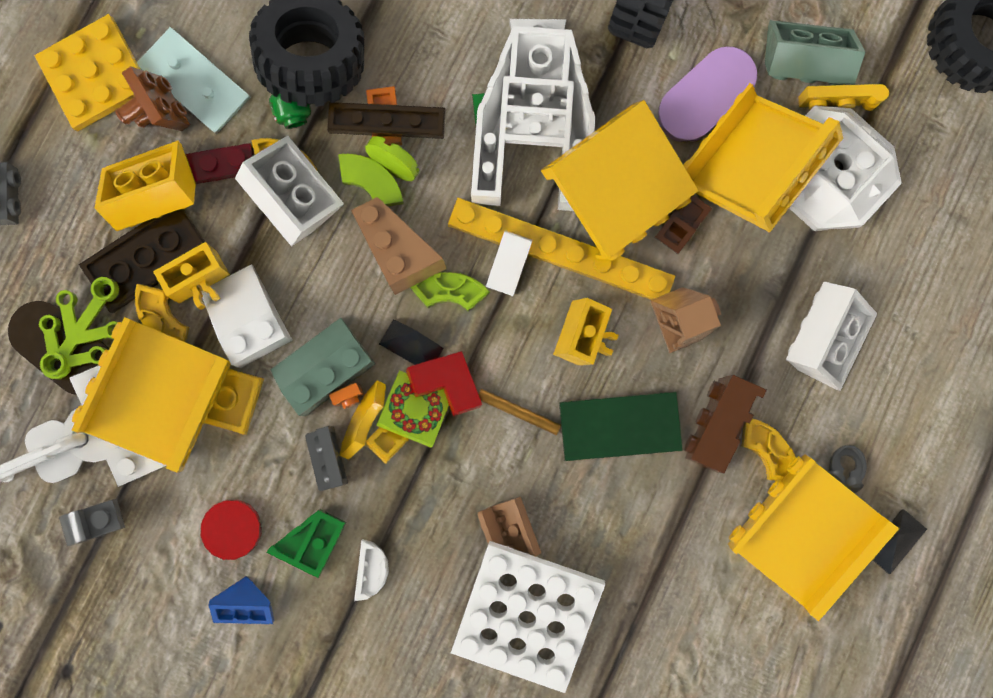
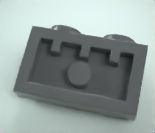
[305,426,348,491]

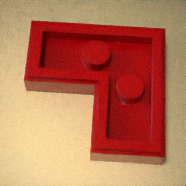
[406,351,482,416]

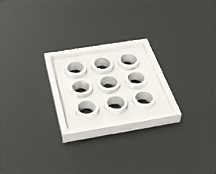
[451,541,605,693]

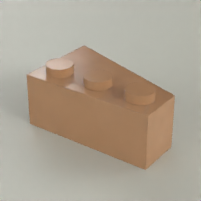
[650,287,721,353]

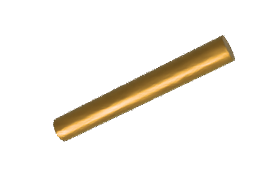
[479,388,561,435]

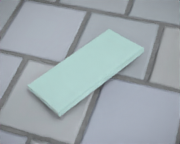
[137,27,251,134]

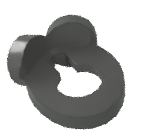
[828,445,867,493]

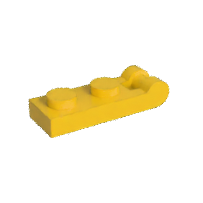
[798,84,889,111]

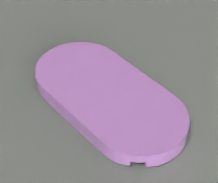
[658,47,757,142]

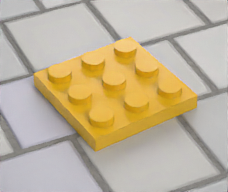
[34,14,140,132]

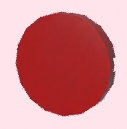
[200,500,262,560]

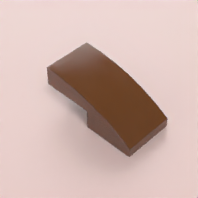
[655,195,712,254]

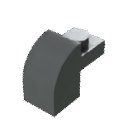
[59,499,125,547]

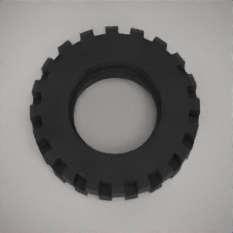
[249,0,364,107]
[608,0,673,49]
[927,0,993,93]

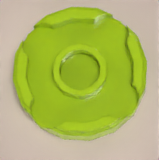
[365,136,420,182]

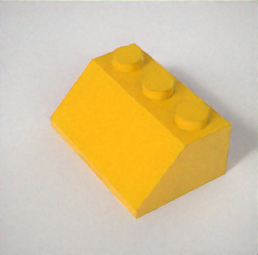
[94,140,196,231]

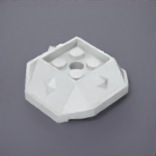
[789,106,902,231]

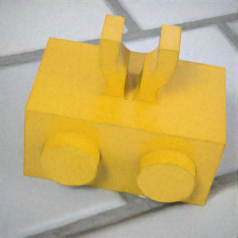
[153,242,230,310]
[553,298,619,365]

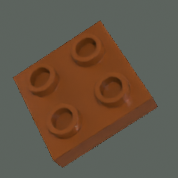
[115,66,190,131]

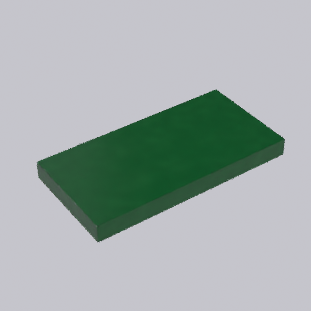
[559,392,683,461]

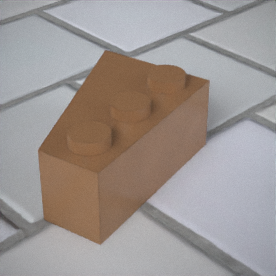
[351,197,447,295]

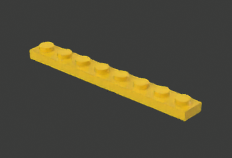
[448,198,675,300]

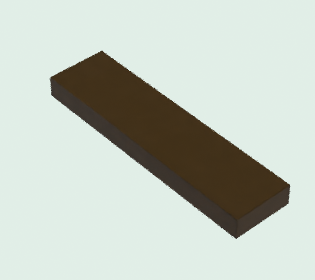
[327,102,446,139]

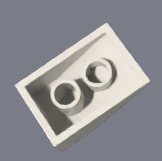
[201,264,292,368]

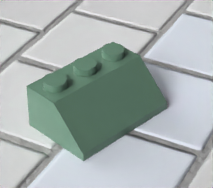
[765,20,866,85]
[271,318,376,416]

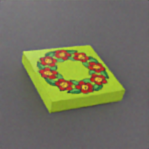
[376,370,449,448]

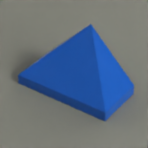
[208,576,274,624]

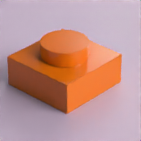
[329,383,365,409]

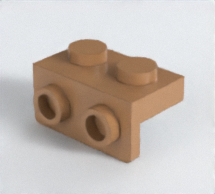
[478,496,541,557]

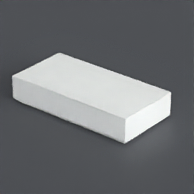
[486,231,533,296]

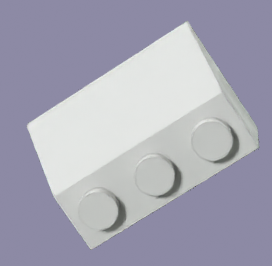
[235,136,344,246]
[786,282,877,391]

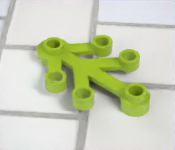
[39,277,119,379]

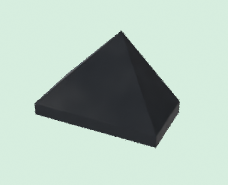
[379,319,444,365]
[873,509,927,574]

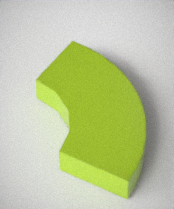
[338,154,404,206]
[410,272,490,312]

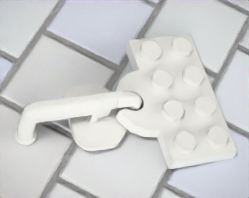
[0,366,167,487]

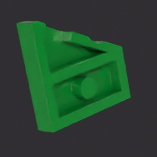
[266,509,347,578]

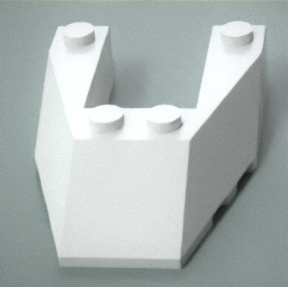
[471,26,595,211]

